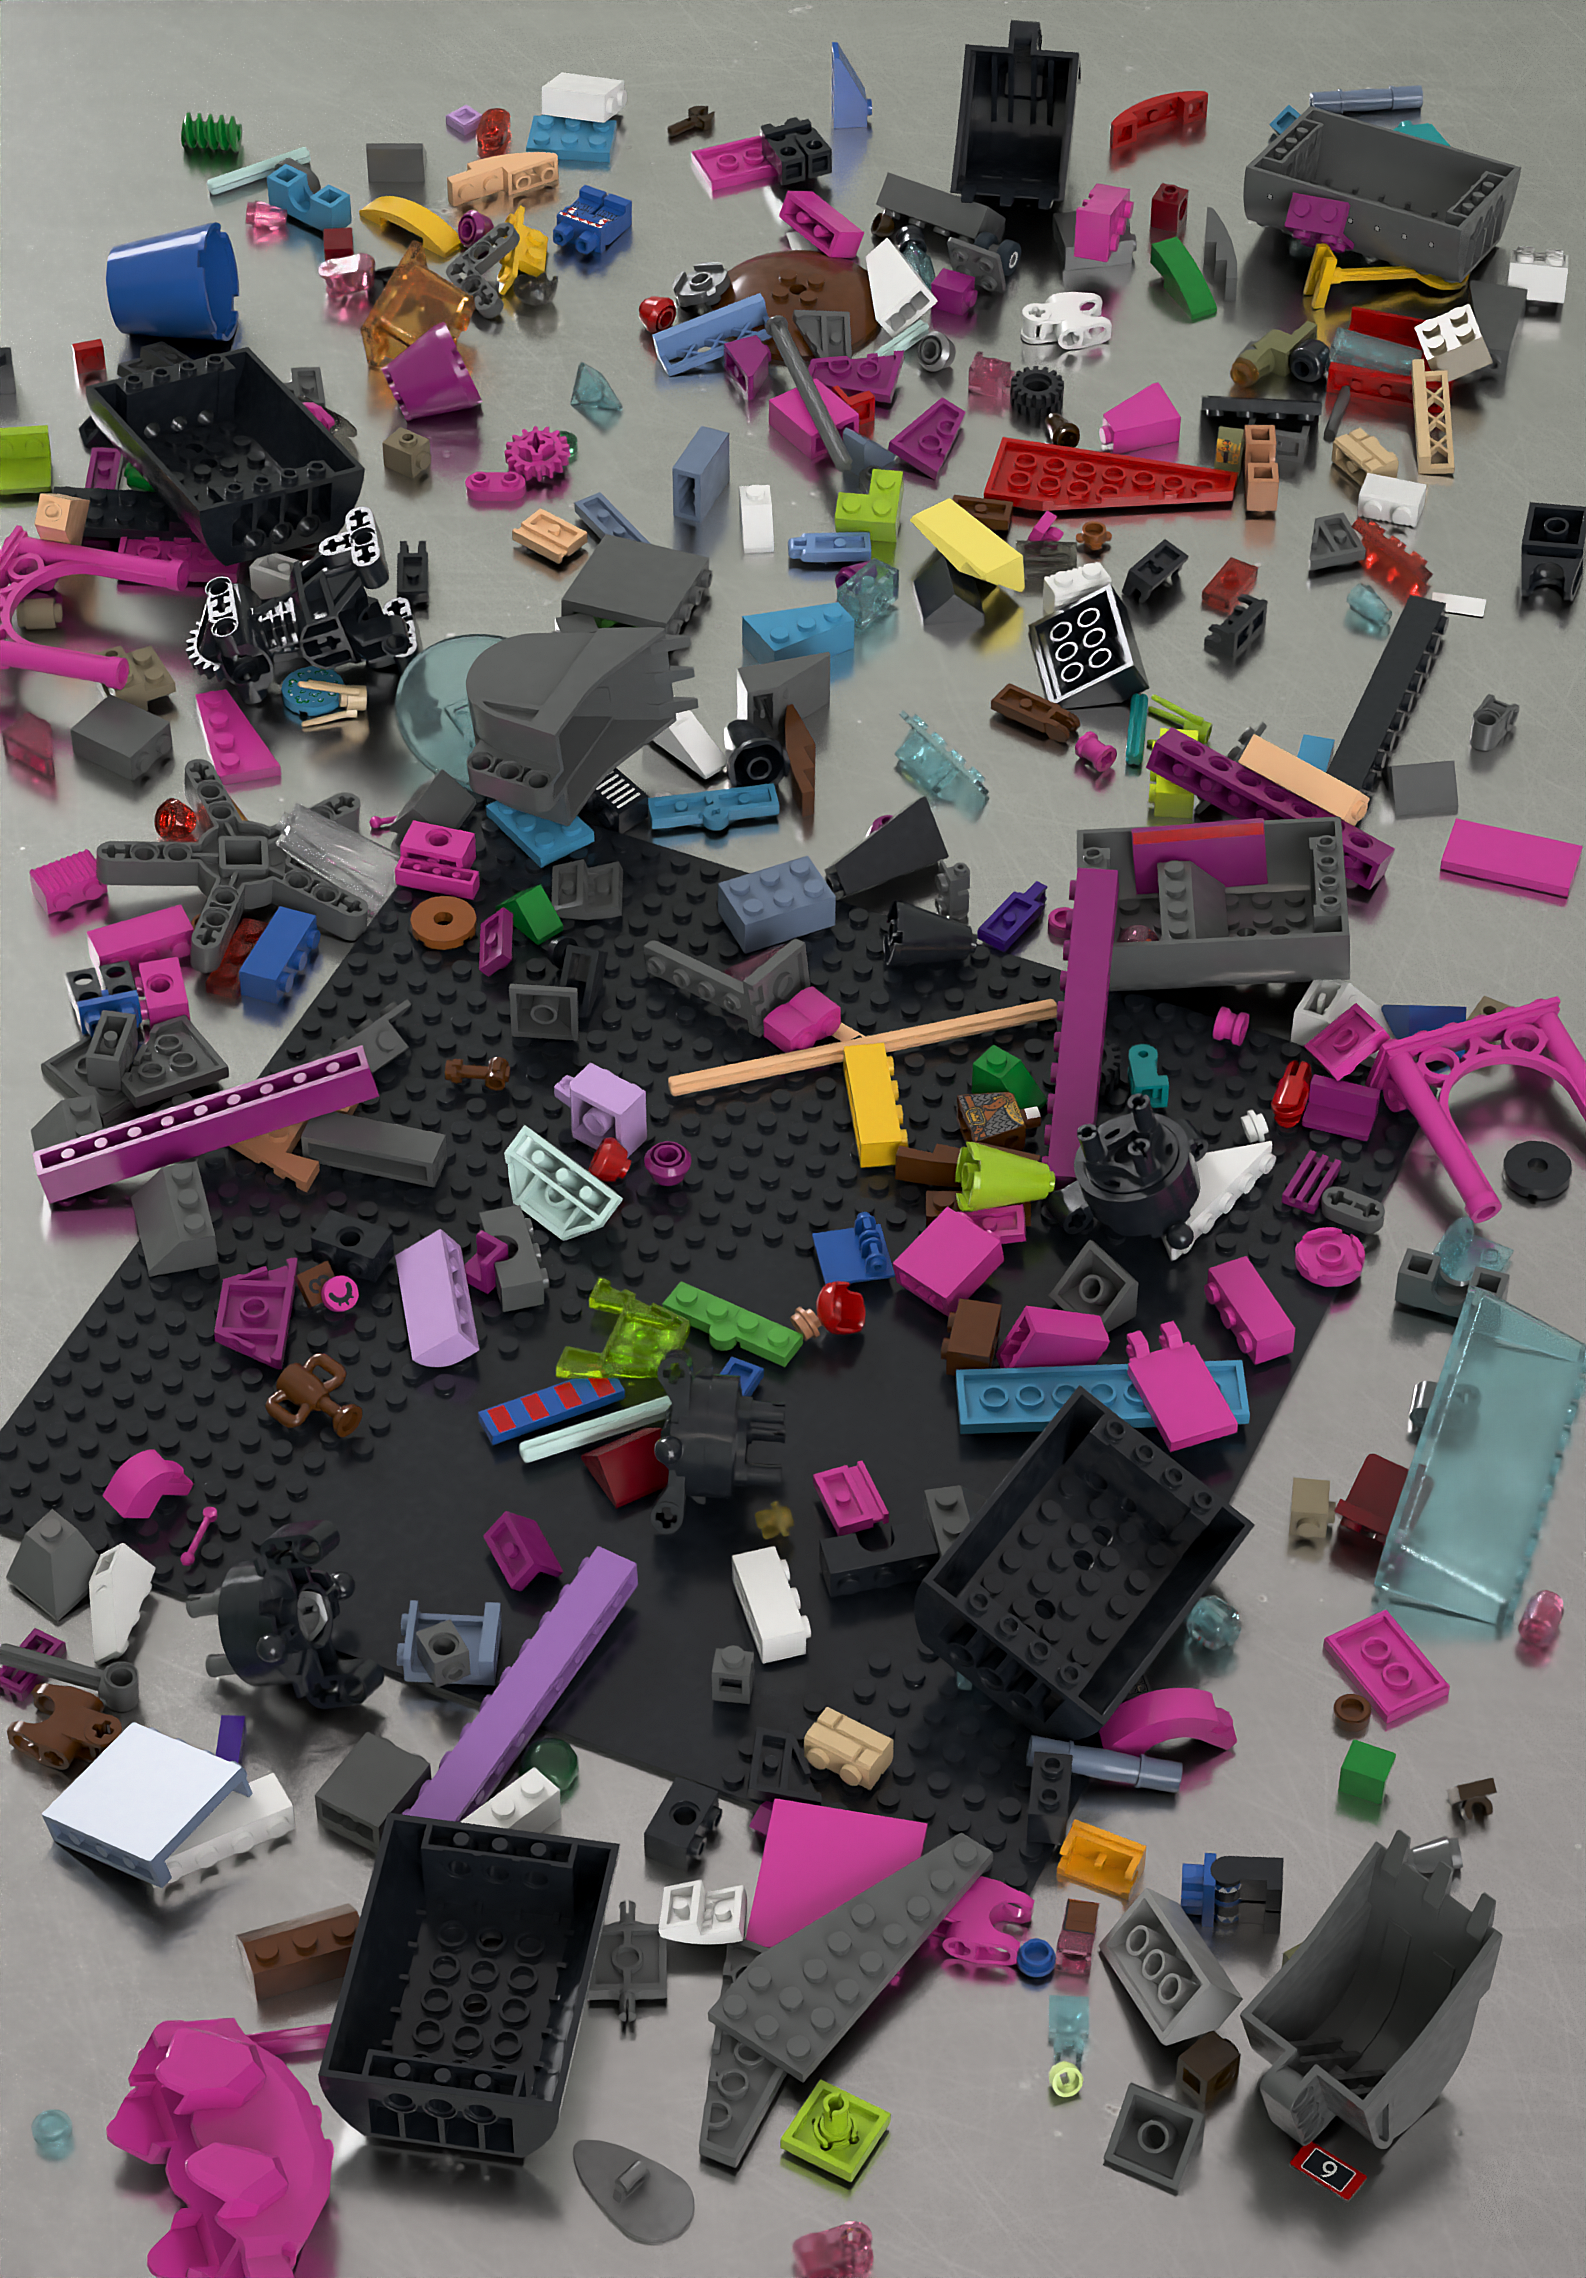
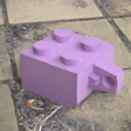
[554,1062,647,1158]

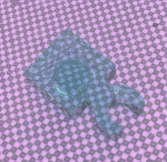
[1048,1995,1089,2062]

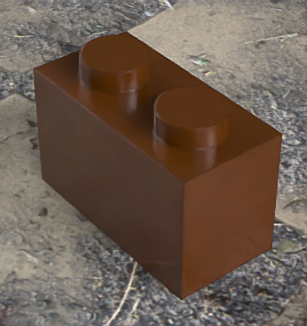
[941,1298,1002,1376]

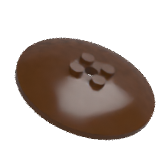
[711,250,880,362]

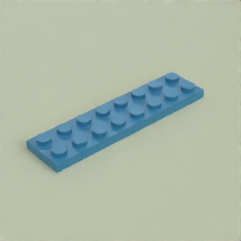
[955,1360,1250,1434]

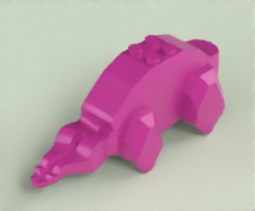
[106,2018,334,2278]

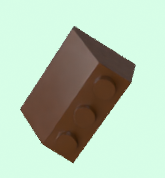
[235,1903,360,2001]

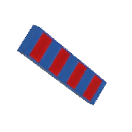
[478,1366,625,1445]

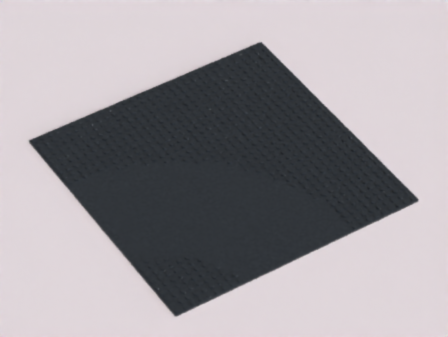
[0,788,1438,1897]

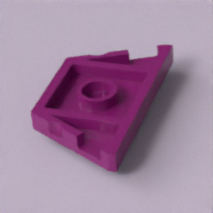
[214,1258,299,1369]

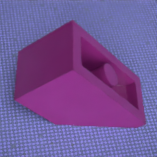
[724,335,771,400]

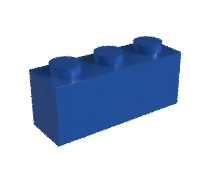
[239,906,321,1004]

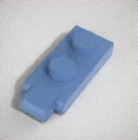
[788,532,871,563]

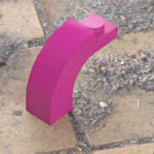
[1099,1688,1237,1757]

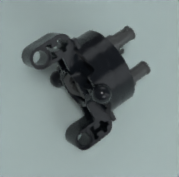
[186,1519,384,1709]

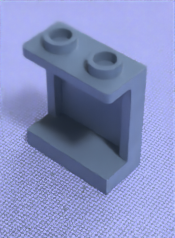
[397,1600,502,1686]

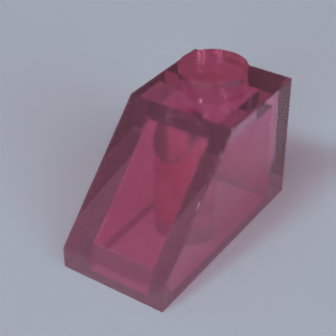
[2,712,56,782]

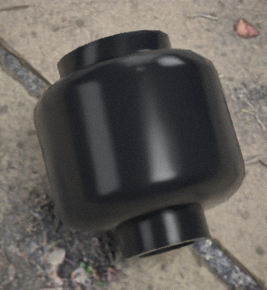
[1289,339,1333,383]

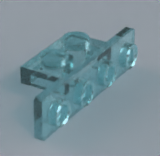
[894,710,989,796]

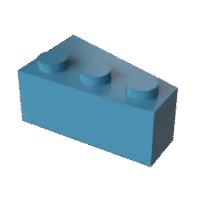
[742,602,855,664]

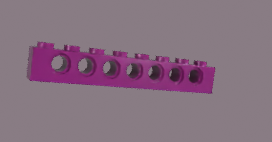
[1146,727,1395,890]

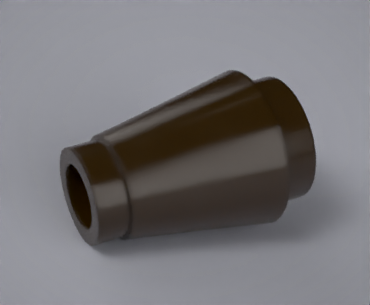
[1045,413,1080,448]

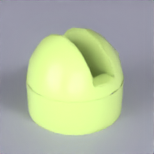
[1049,2061,1083,2097]

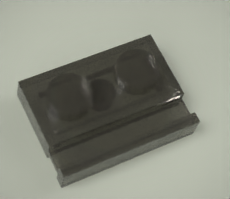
[1015,540,1077,579]

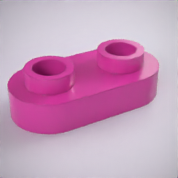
[465,471,526,501]

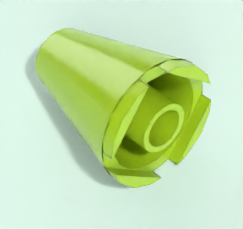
[955,1142,1055,1212]

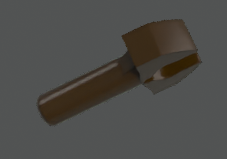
[667,106,715,137]

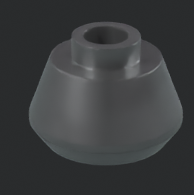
[918,331,956,372]

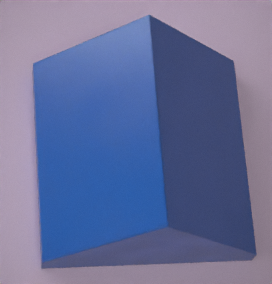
[1381,1005,1466,1059]

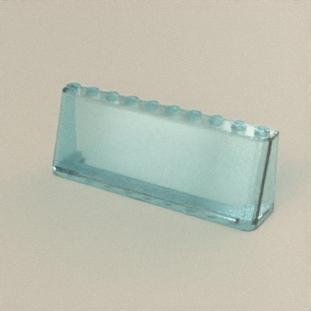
[1374,1285,1586,1626]

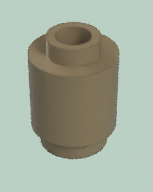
[16,598,63,630]

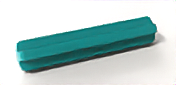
[1125,693,1148,765]

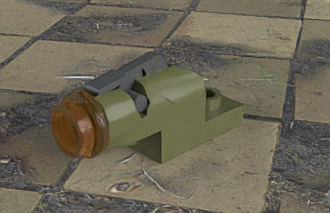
[1230,321,1318,387]

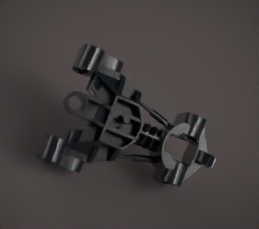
[186,506,426,704]

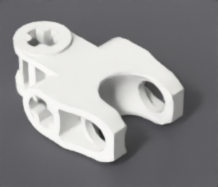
[1020,292,1112,349]

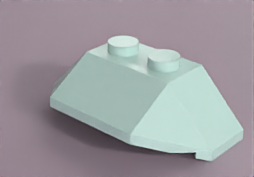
[504,1125,623,1241]

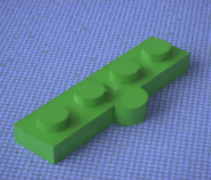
[663,1281,803,1367]

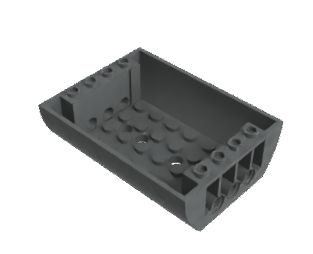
[1077,817,1350,991]

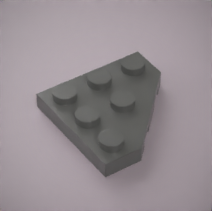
[121,1015,229,1108]

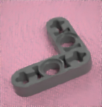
[446,222,520,319]

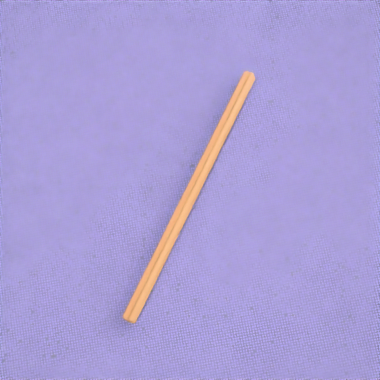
[668,999,1057,1096]

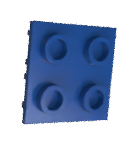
[812,1212,895,1285]

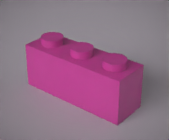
[778,191,865,258]
[87,904,194,978]
[1204,1256,1295,1365]

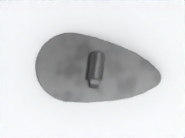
[573,2139,694,2242]

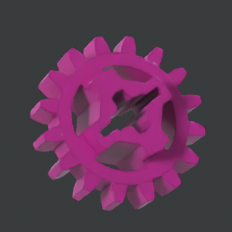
[504,426,571,481]

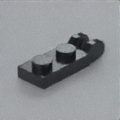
[397,541,429,603]

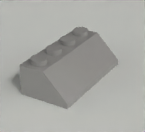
[1098,1887,1243,2046]

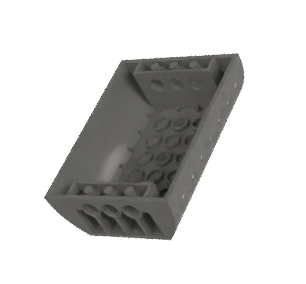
[1243,106,1522,283]

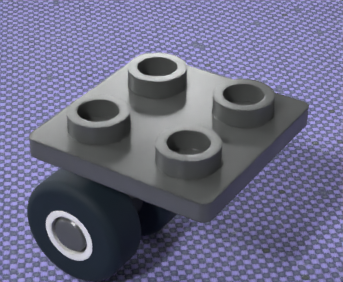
[947,231,1021,293]

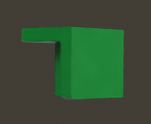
[1338,1739,1396,1804]

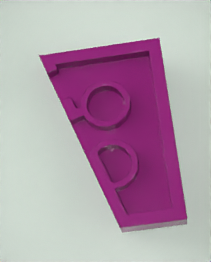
[808,350,905,403]
[888,397,966,480]

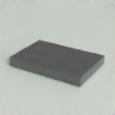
[41,1035,135,1126]

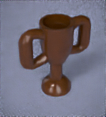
[265,1353,363,1437]

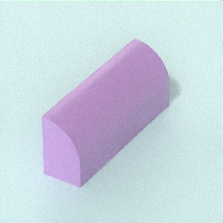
[395,1229,479,1367]

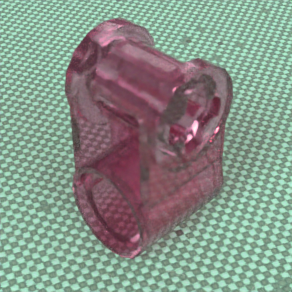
[318,253,376,298]
[791,2221,874,2278]

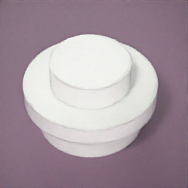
[1240,1110,1269,1143]

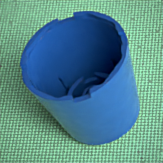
[106,222,240,341]

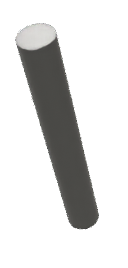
[1324,386,1351,438]

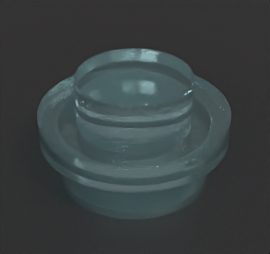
[31,2109,73,2149]

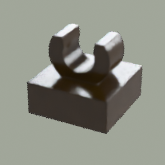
[1447,1778,1497,1821]

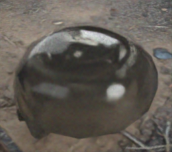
[513,273,558,307]

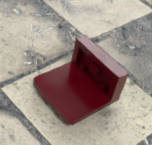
[1334,1453,1434,1549]

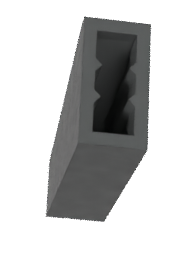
[1467,280,1528,375]

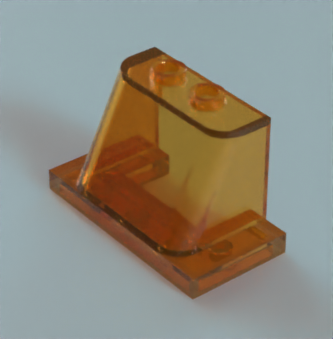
[360,240,476,367]

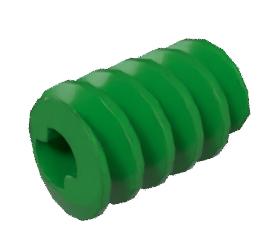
[181,112,242,152]

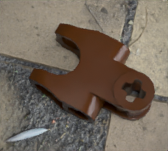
[6,1683,123,1770]

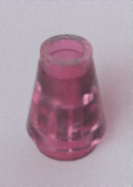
[245,200,287,228]

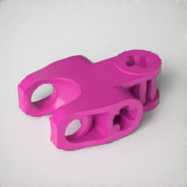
[931,1876,1035,1966]

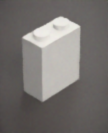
[542,72,627,123]

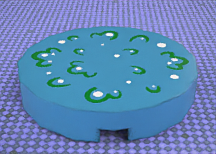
[281,666,344,716]

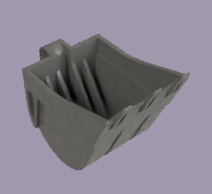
[466,627,699,826]
[1240,1829,1503,2149]

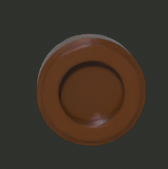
[1332,1694,1371,1732]

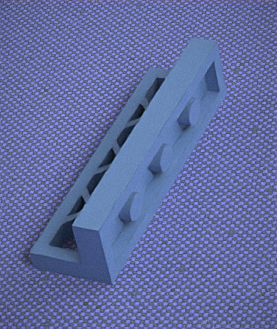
[652,293,772,377]

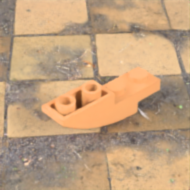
[447,152,559,207]

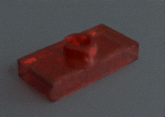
[1202,557,1258,610]

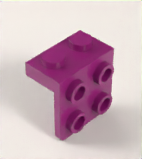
[1284,193,1355,253]

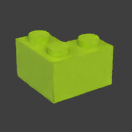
[835,469,904,543]

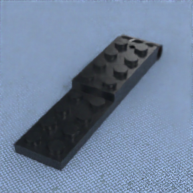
[53,486,319,551]

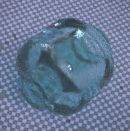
[1184,1595,1241,1651]

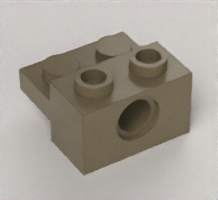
[95,645,176,711]

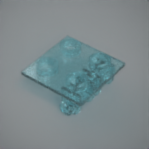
[1432,1216,1514,1281]

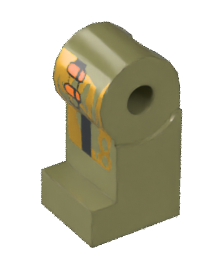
[1214,426,1245,486]

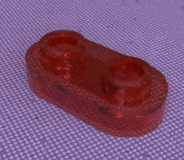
[476,108,511,151]

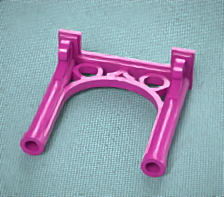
[0,525,190,690]
[1365,996,1586,1223]

